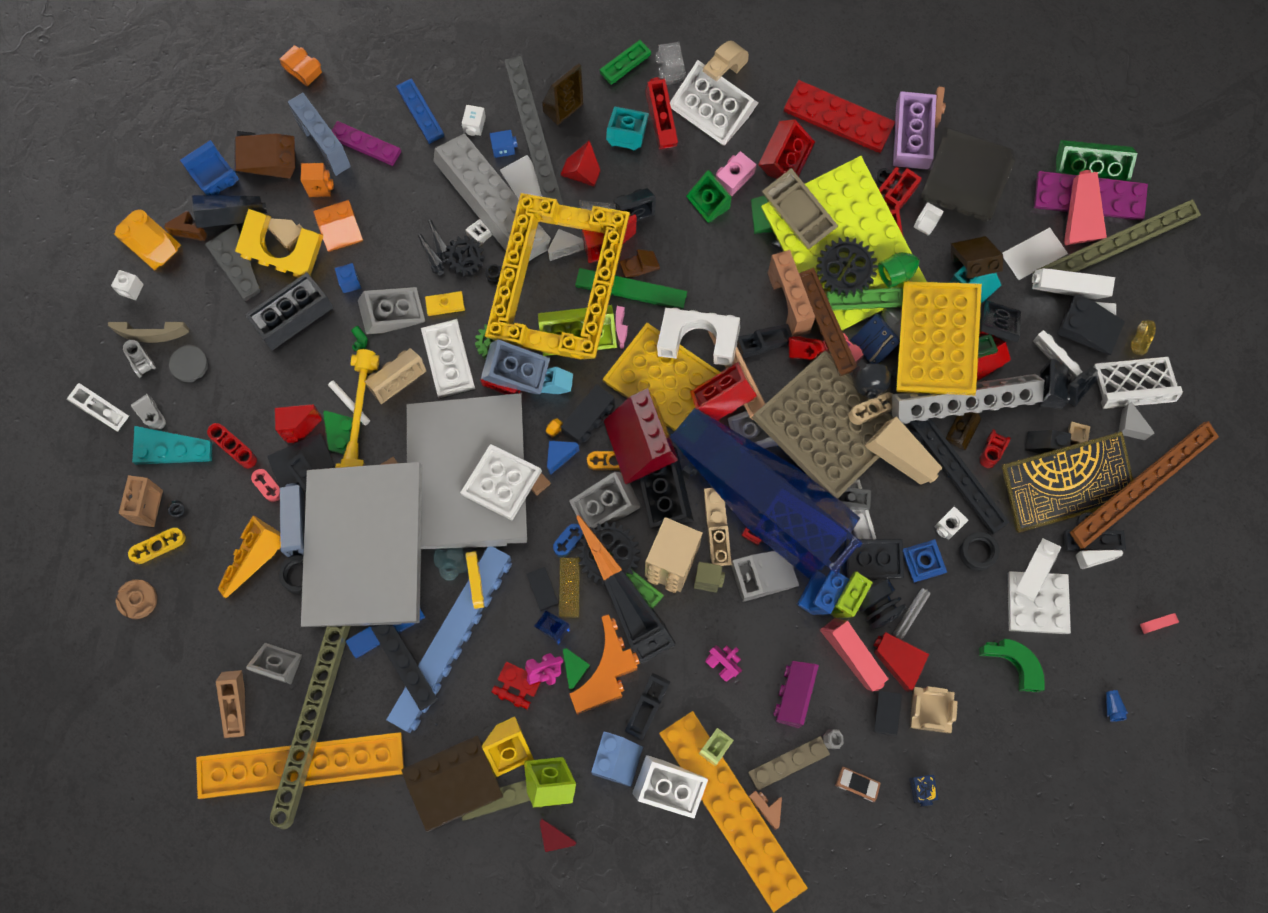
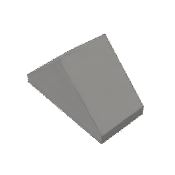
[548,229,584,261]
[1118,402,1154,440]

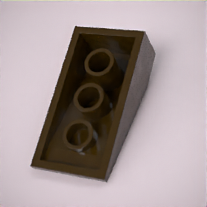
[542,63,584,126]

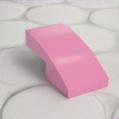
[615,306,628,350]

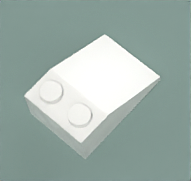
[632,755,708,818]

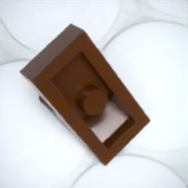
[164,211,207,241]
[619,249,660,279]

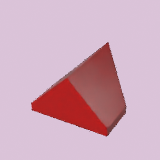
[561,140,600,186]

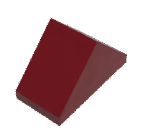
[540,819,577,852]

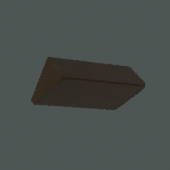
[946,412,981,450]

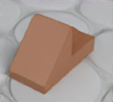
[748,791,782,830]

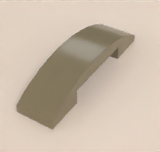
[108,322,189,343]

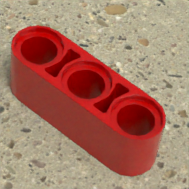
[207,423,257,469]

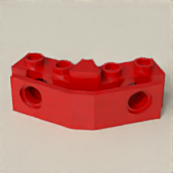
[879,167,922,235]

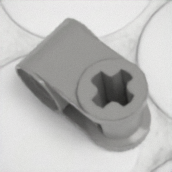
[123,340,156,378]
[131,394,166,431]

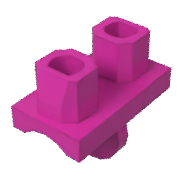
[705,645,742,682]
[525,653,563,685]

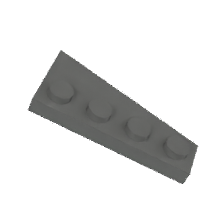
[205,225,261,301]

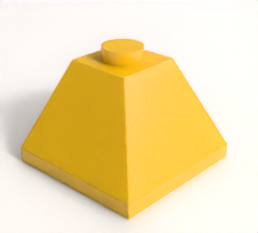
[482,717,534,777]

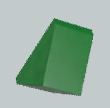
[563,648,590,691]

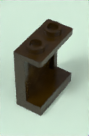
[951,236,1003,278]

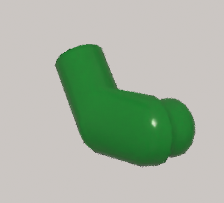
[351,326,368,352]

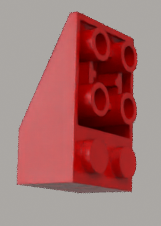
[582,215,637,263]

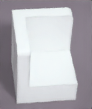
[914,203,944,235]

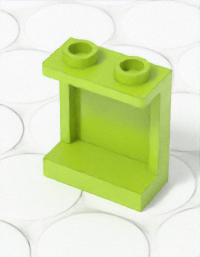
[830,572,873,618]

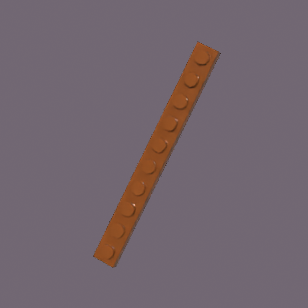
[1070,421,1219,548]

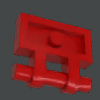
[491,662,541,710]

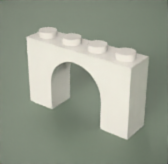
[657,308,740,366]

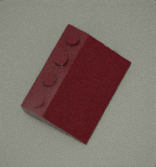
[604,388,678,485]

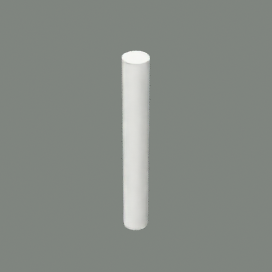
[328,380,370,425]

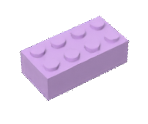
[893,92,936,169]

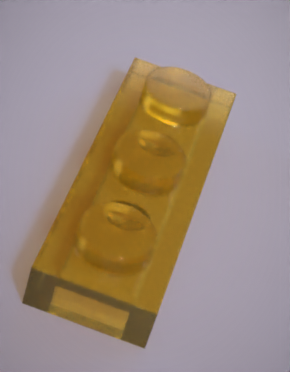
[559,558,580,618]

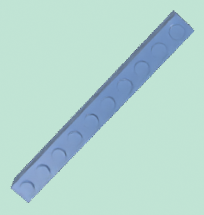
[386,547,512,733]

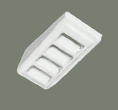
[465,219,492,247]
[1076,550,1123,569]

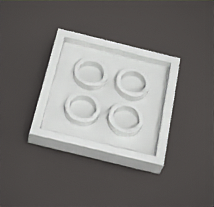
[460,444,542,520]
[1007,571,1071,634]

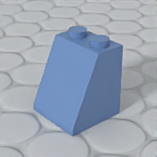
[591,732,643,787]

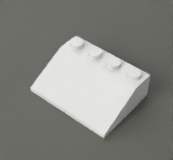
[670,60,759,146]

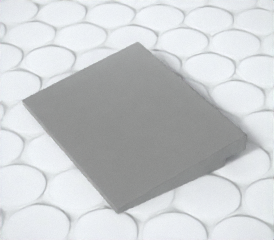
[407,393,527,549]
[301,462,422,627]

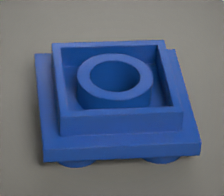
[903,539,947,583]

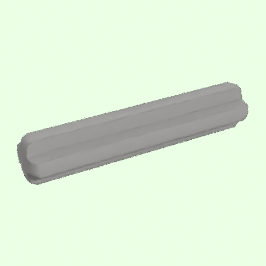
[892,588,930,640]

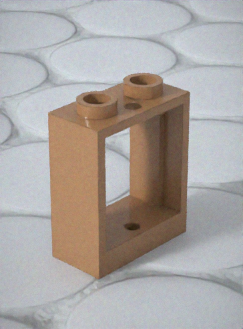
[119,475,163,527]

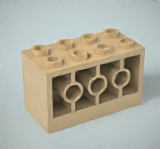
[645,517,703,593]

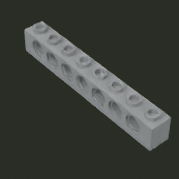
[892,374,1044,424]

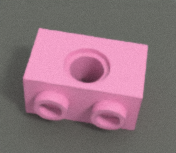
[716,151,757,196]

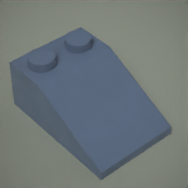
[481,339,550,395]

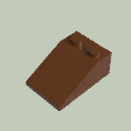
[235,133,295,179]

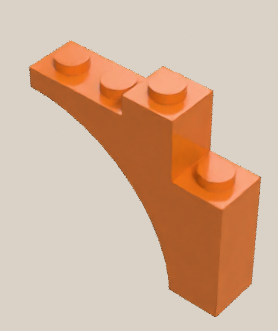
[570,614,640,715]

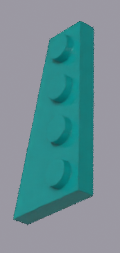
[132,426,213,464]

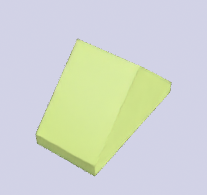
[699,728,734,766]

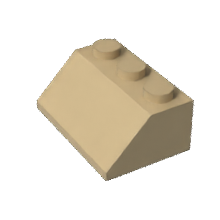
[365,348,426,404]

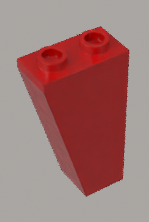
[645,77,678,150]

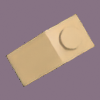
[268,219,303,254]

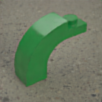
[979,639,1045,693]

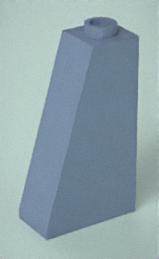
[280,483,305,558]

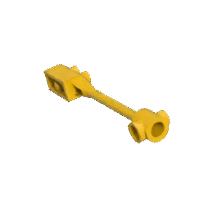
[335,349,379,468]

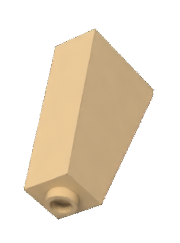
[865,416,942,485]

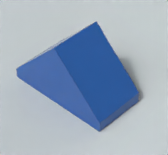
[547,441,580,475]

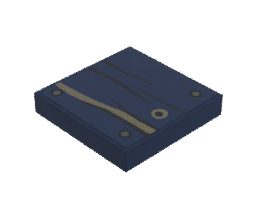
[850,314,900,364]

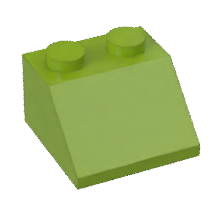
[524,757,576,808]

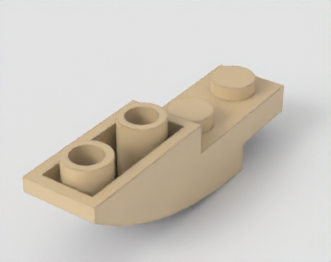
[704,487,732,566]

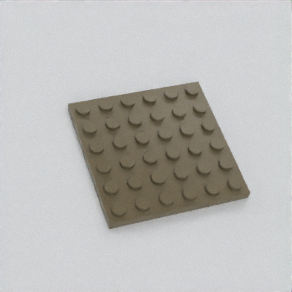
[751,350,893,501]

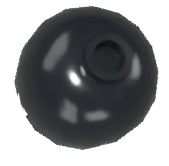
[852,364,891,399]

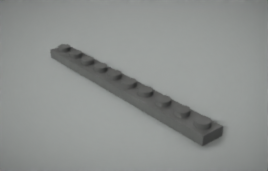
[504,56,563,205]

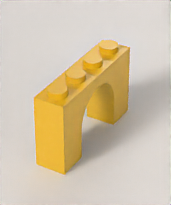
[235,209,324,278]

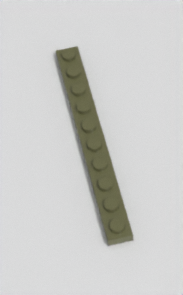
[1033,199,1201,274]

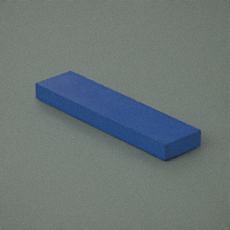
[396,78,444,144]
[346,608,426,659]

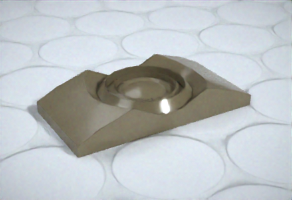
[762,168,838,250]

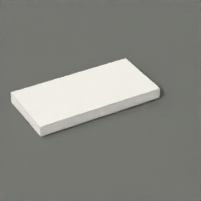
[421,319,475,398]

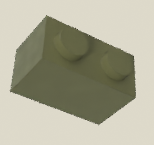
[694,562,725,593]

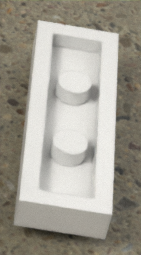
[1033,330,1083,382]

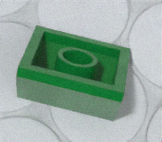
[686,170,732,223]

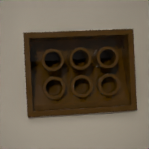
[401,735,503,832]

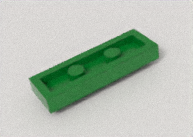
[600,40,651,85]

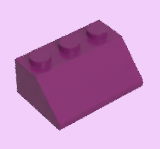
[773,661,819,728]

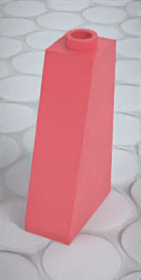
[1064,170,1107,245]
[820,618,889,691]

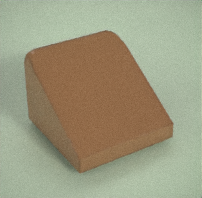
[531,473,551,496]

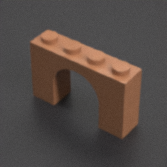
[768,250,815,337]

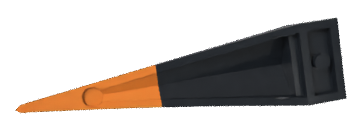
[577,515,676,664]

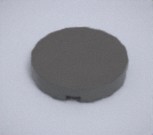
[169,345,208,382]

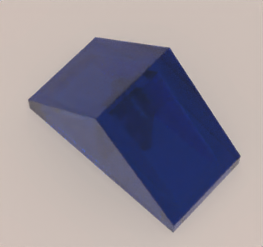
[534,611,570,645]

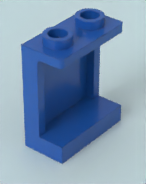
[180,140,239,195]
[797,569,849,615]

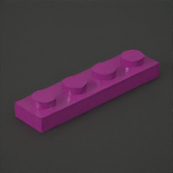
[331,121,401,166]

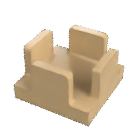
[910,687,957,733]

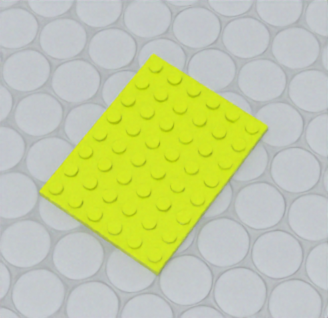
[761,156,927,331]

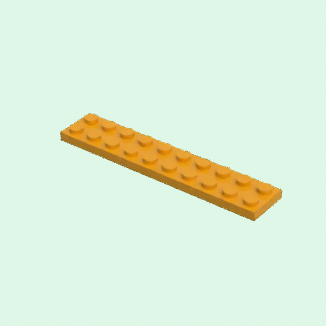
[659,711,808,912]
[196,732,404,799]

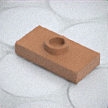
[935,87,946,128]

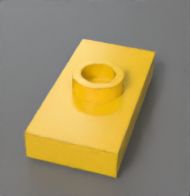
[425,291,465,316]

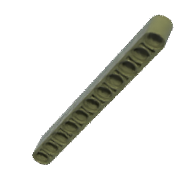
[270,626,351,829]

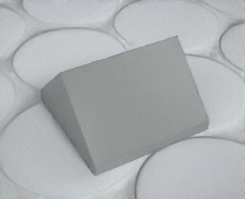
[246,643,302,684]

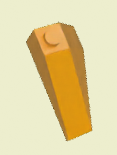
[218,516,281,598]

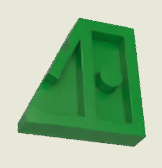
[323,410,353,456]

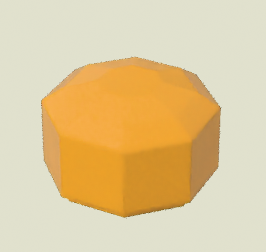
[546,418,563,438]

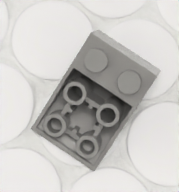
[731,549,799,602]

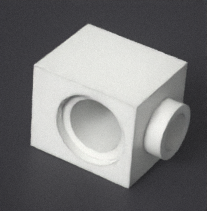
[111,270,144,300]
[934,507,968,540]

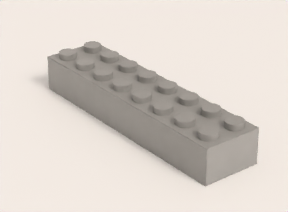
[434,133,551,261]

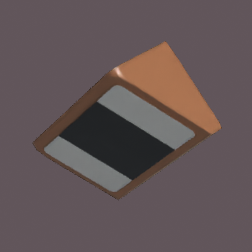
[835,767,881,802]

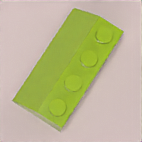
[538,305,617,356]

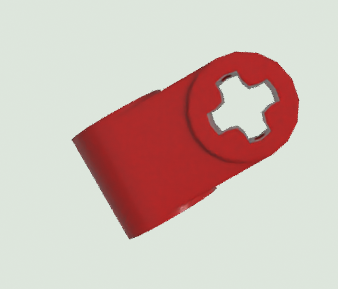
[789,336,826,360]
[980,429,1011,468]

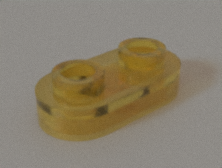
[1131,320,1156,355]

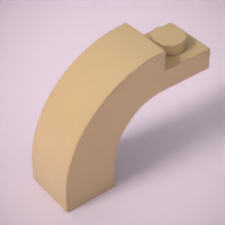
[703,41,749,82]

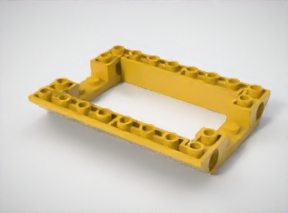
[485,193,630,359]

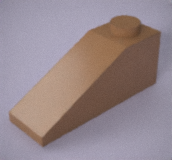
[216,670,245,738]

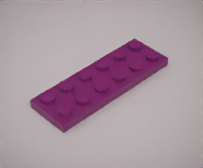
[1034,171,1148,221]

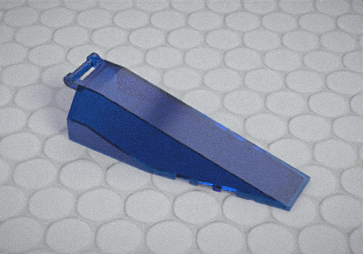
[670,408,863,579]

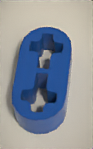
[553,524,583,557]

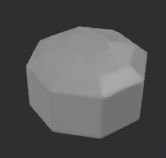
[823,729,843,749]

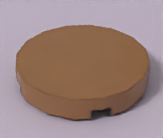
[116,580,157,619]

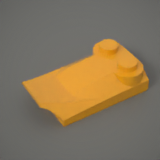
[114,209,181,271]

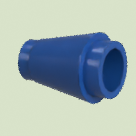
[1106,690,1128,722]

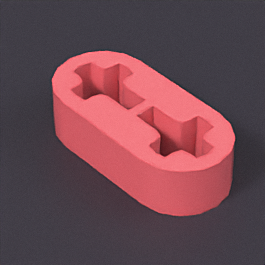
[251,469,280,502]
[1140,613,1179,634]

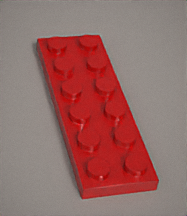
[783,80,896,154]

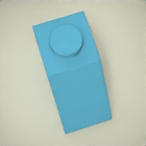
[541,367,573,394]

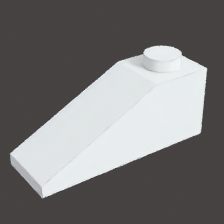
[66,383,129,432]
[1015,539,1061,602]

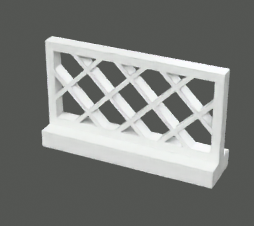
[1093,357,1183,409]

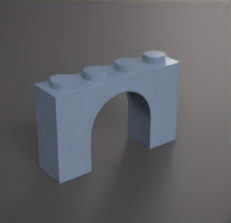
[288,92,351,176]

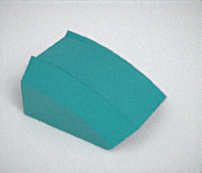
[606,106,649,151]

